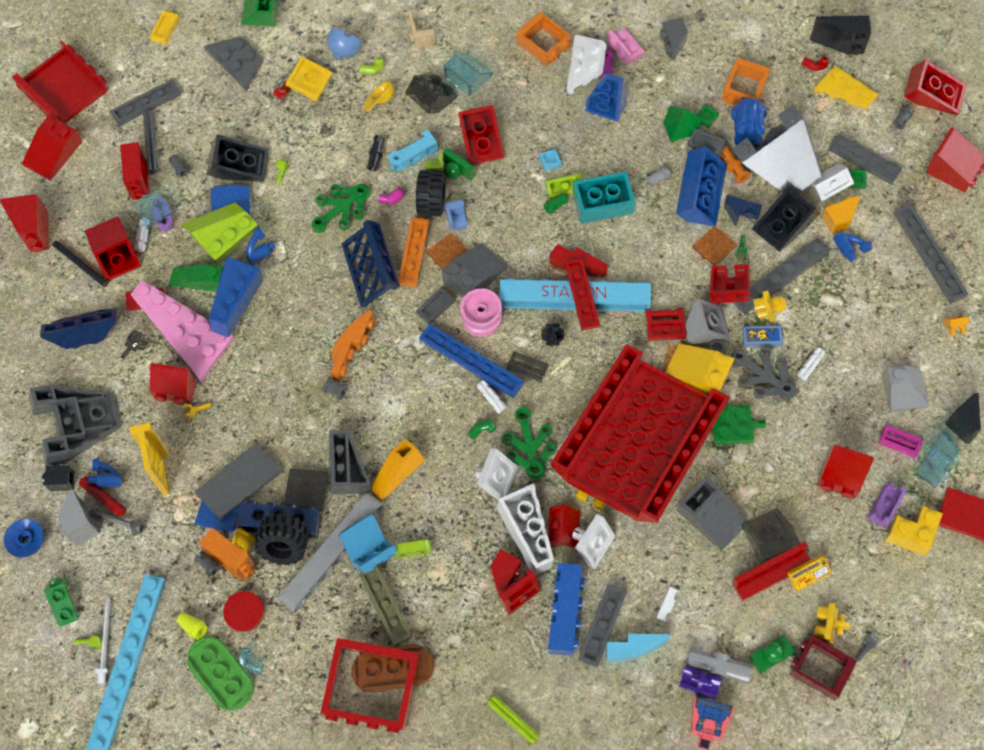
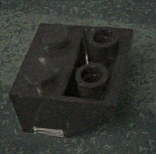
[405,74,458,114]

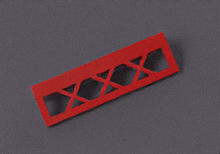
[732,542,811,602]

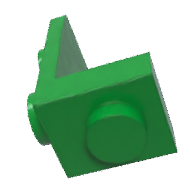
[44,577,79,627]

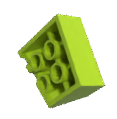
[181,203,258,265]

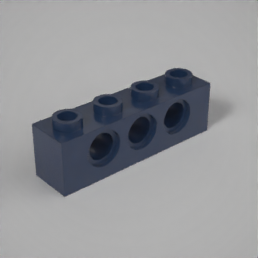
[236,500,321,539]

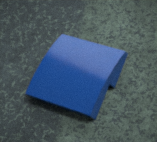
[211,185,250,216]

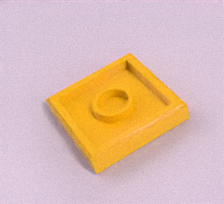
[285,56,333,102]

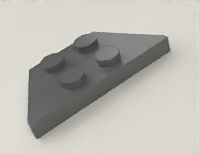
[204,37,263,91]

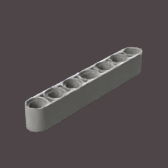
[279,493,384,612]

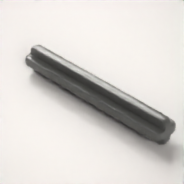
[143,110,158,173]

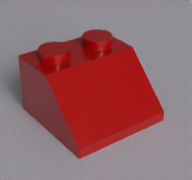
[150,363,197,405]

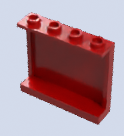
[12,40,108,124]

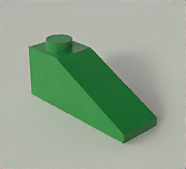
[169,264,223,292]

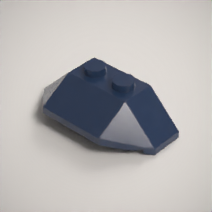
[40,308,117,349]

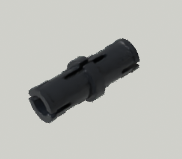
[367,135,385,172]

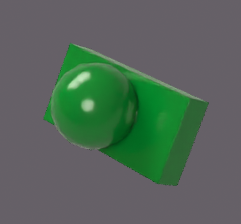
[443,148,475,181]
[749,634,795,675]

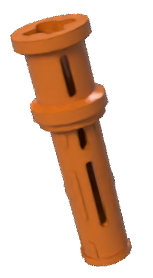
[716,134,751,184]

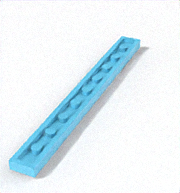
[86,574,166,750]

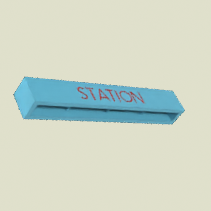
[499,278,651,312]

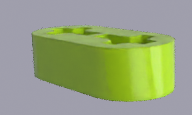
[394,540,433,558]

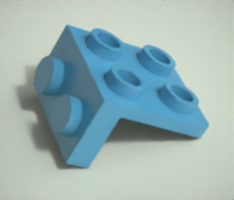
[339,514,397,573]

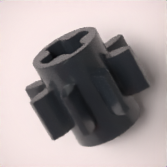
[541,323,564,346]

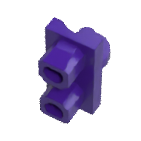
[679,666,722,700]

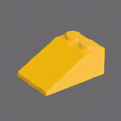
[665,344,734,395]

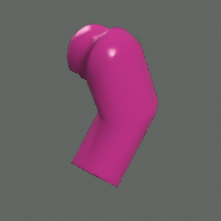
[378,188,404,205]

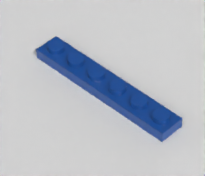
[419,324,524,399]

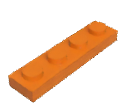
[398,217,430,288]

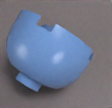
[327,28,362,60]

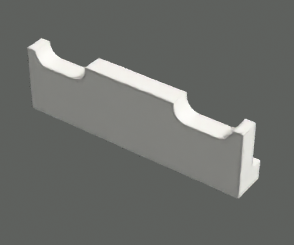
[656,587,679,622]

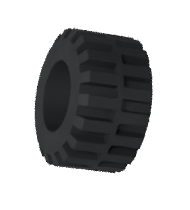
[416,170,445,217]
[254,513,310,566]

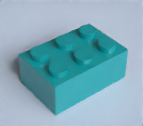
[572,171,635,224]

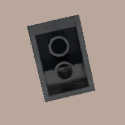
[810,15,871,55]
[206,135,269,182]
[752,186,820,252]

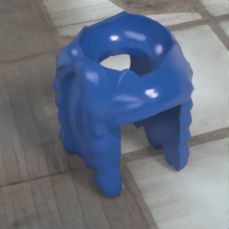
[731,98,767,147]

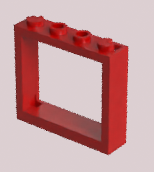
[320,638,420,734]

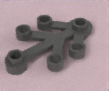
[731,347,796,399]

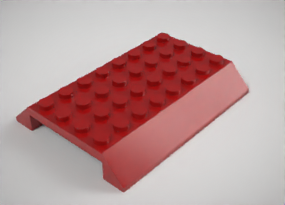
[551,344,730,523]

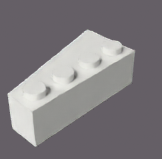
[496,483,554,575]

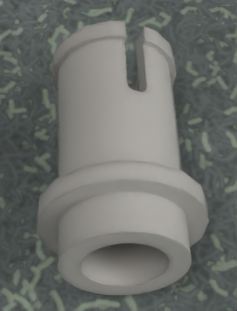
[646,167,671,187]

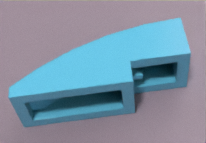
[606,634,670,663]

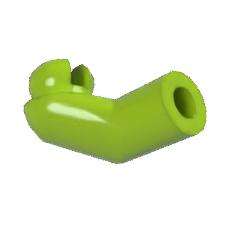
[360,57,384,75]

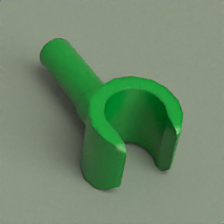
[735,235,747,259]

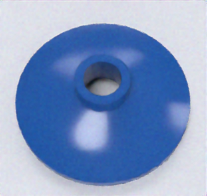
[4,519,44,558]

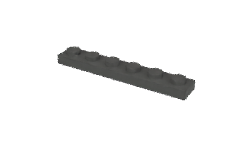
[893,204,968,304]
[733,238,830,315]

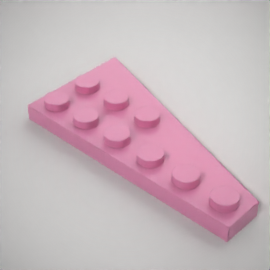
[131,280,234,382]

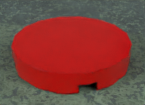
[223,591,264,632]

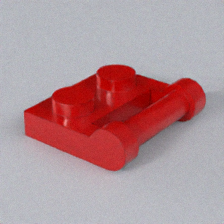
[645,307,686,341]
[497,569,541,615]

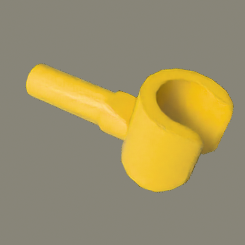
[183,402,211,418]

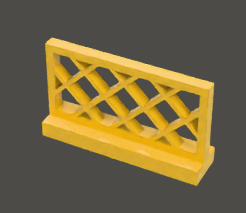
[129,422,170,496]

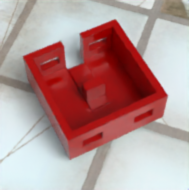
[710,264,751,303]

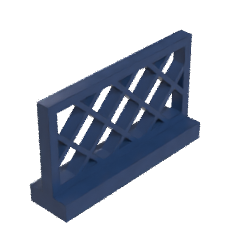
[341,220,400,307]

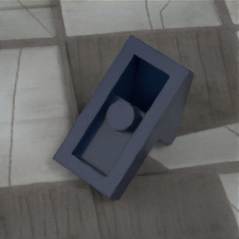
[724,195,762,226]

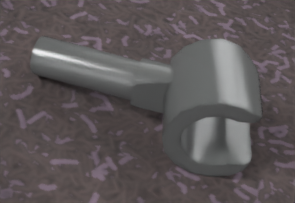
[855,634,878,662]

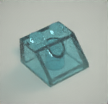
[443,54,493,97]
[915,431,960,488]

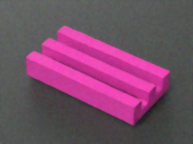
[878,425,923,458]

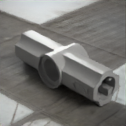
[686,648,752,683]

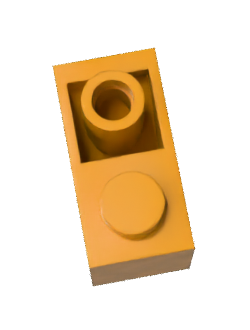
[822,195,860,234]

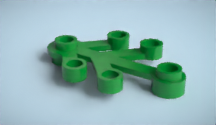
[312,184,370,233]
[502,407,556,480]

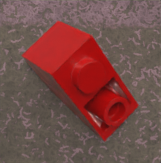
[490,549,523,598]

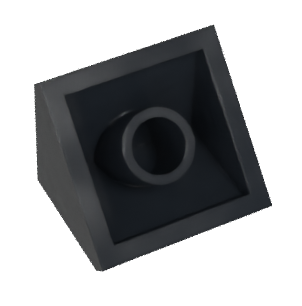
[945,393,981,444]

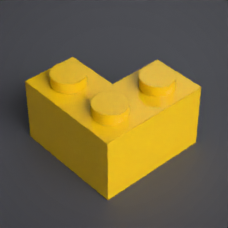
[886,506,943,556]

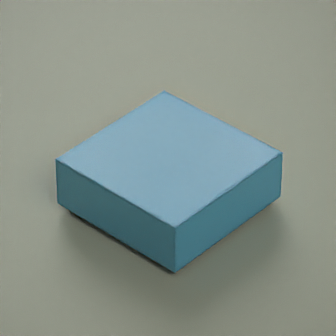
[539,149,562,171]

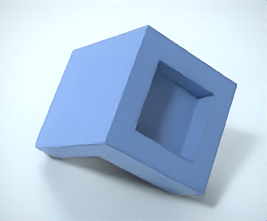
[445,200,468,231]

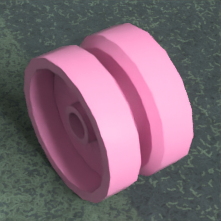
[460,288,502,337]

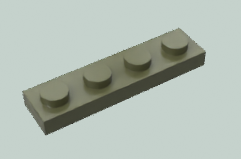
[359,565,413,647]

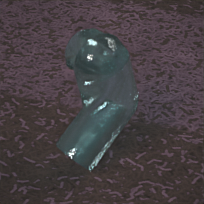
[238,647,264,675]

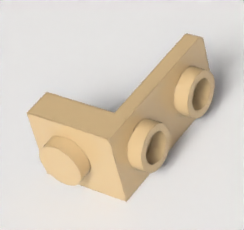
[405,10,436,48]

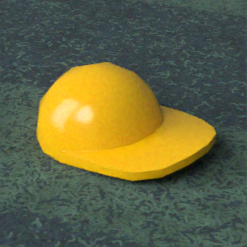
[364,81,394,112]

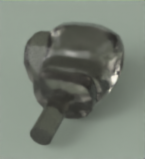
[120,330,148,359]

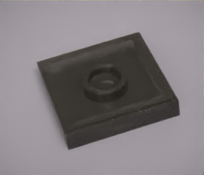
[284,469,329,511]

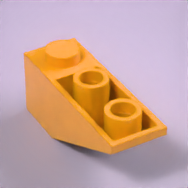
[370,438,425,501]

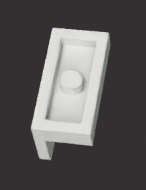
[811,163,854,201]

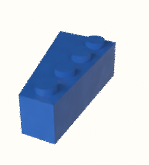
[209,257,262,338]
[548,563,585,656]

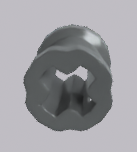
[323,377,348,400]

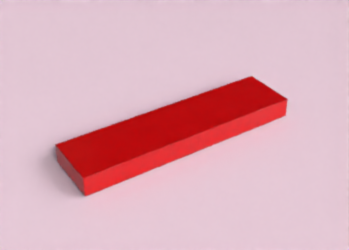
[564,258,600,331]

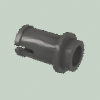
[893,106,913,129]
[168,154,188,177]
[194,551,220,576]

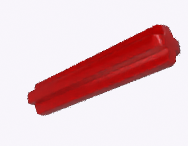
[79,476,127,517]

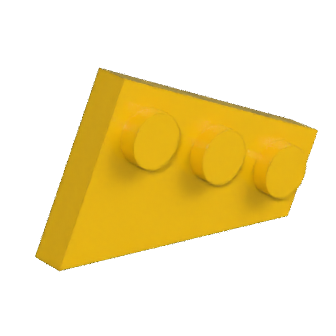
[813,65,879,110]

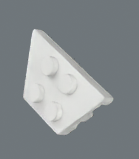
[567,35,606,95]

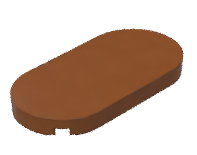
[351,644,434,693]

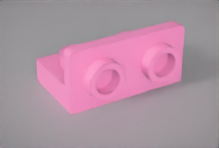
[607,28,645,65]

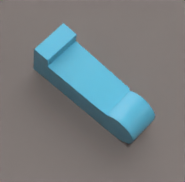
[388,129,439,171]

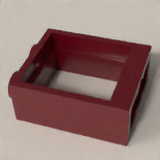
[790,635,857,701]

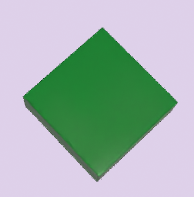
[696,104,720,129]
[847,169,867,189]

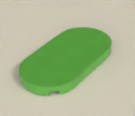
[187,637,254,711]

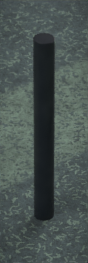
[52,240,109,287]

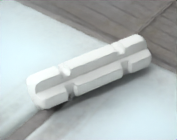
[134,218,150,253]
[797,347,825,381]
[477,380,506,413]

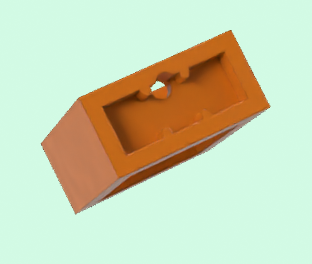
[516,11,571,66]
[721,57,771,105]
[199,528,256,582]

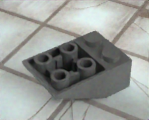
[677,476,748,551]

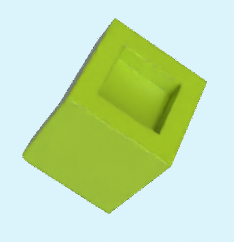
[425,153,444,172]

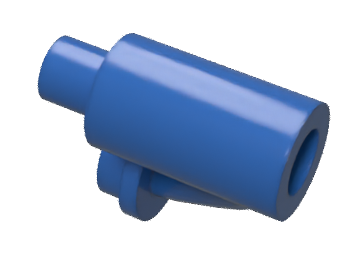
[245,227,276,266]
[833,232,873,262]
[88,457,121,487]

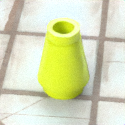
[176,612,207,640]

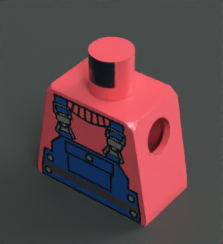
[691,696,734,750]

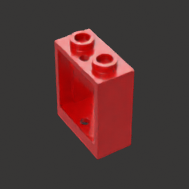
[120,142,150,200]

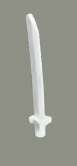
[95,597,111,684]

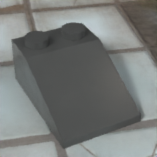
[442,244,508,298]

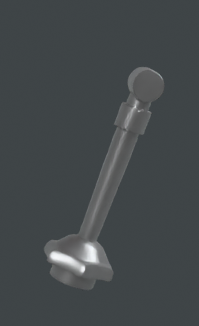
[89,508,145,536]

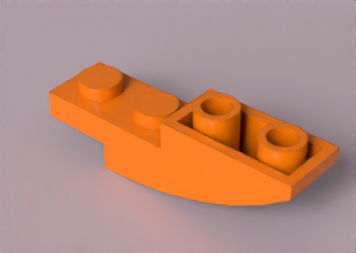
[330,310,376,382]

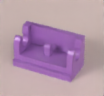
[867,482,907,528]

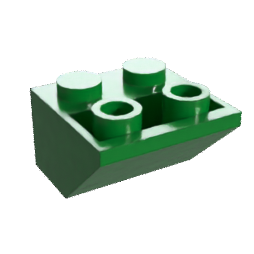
[241,0,279,26]

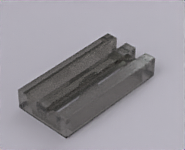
[506,351,549,383]

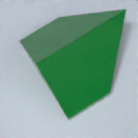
[663,106,703,142]

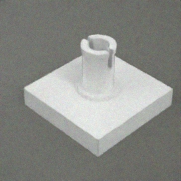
[476,448,518,500]
[573,514,615,569]

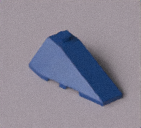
[585,73,627,122]

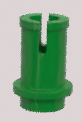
[543,193,568,214]

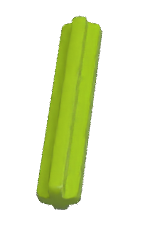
[487,695,539,744]

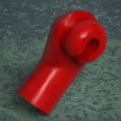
[801,57,829,71]
[273,81,291,100]

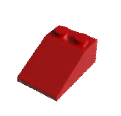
[903,59,966,115]
[458,105,504,165]
[21,115,83,181]
[817,444,874,498]

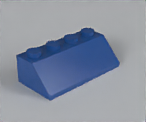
[676,146,727,226]

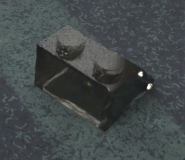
[741,508,801,561]

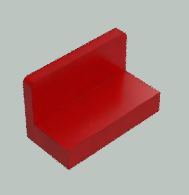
[548,504,580,549]

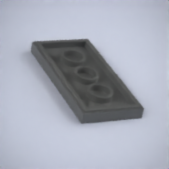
[195,443,282,521]

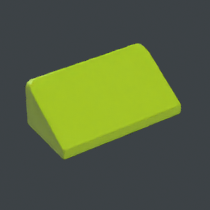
[544,173,582,199]

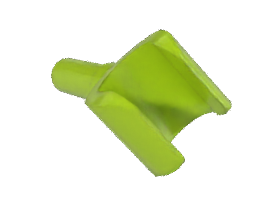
[275,159,289,185]
[74,636,102,650]

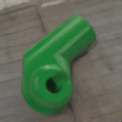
[467,419,496,440]

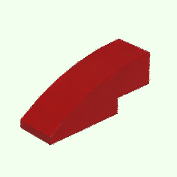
[549,244,609,276]

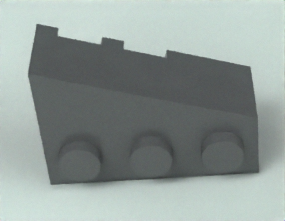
[328,430,371,494]

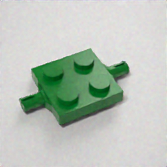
[711,405,766,445]

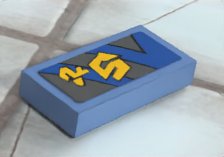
[742,326,783,347]

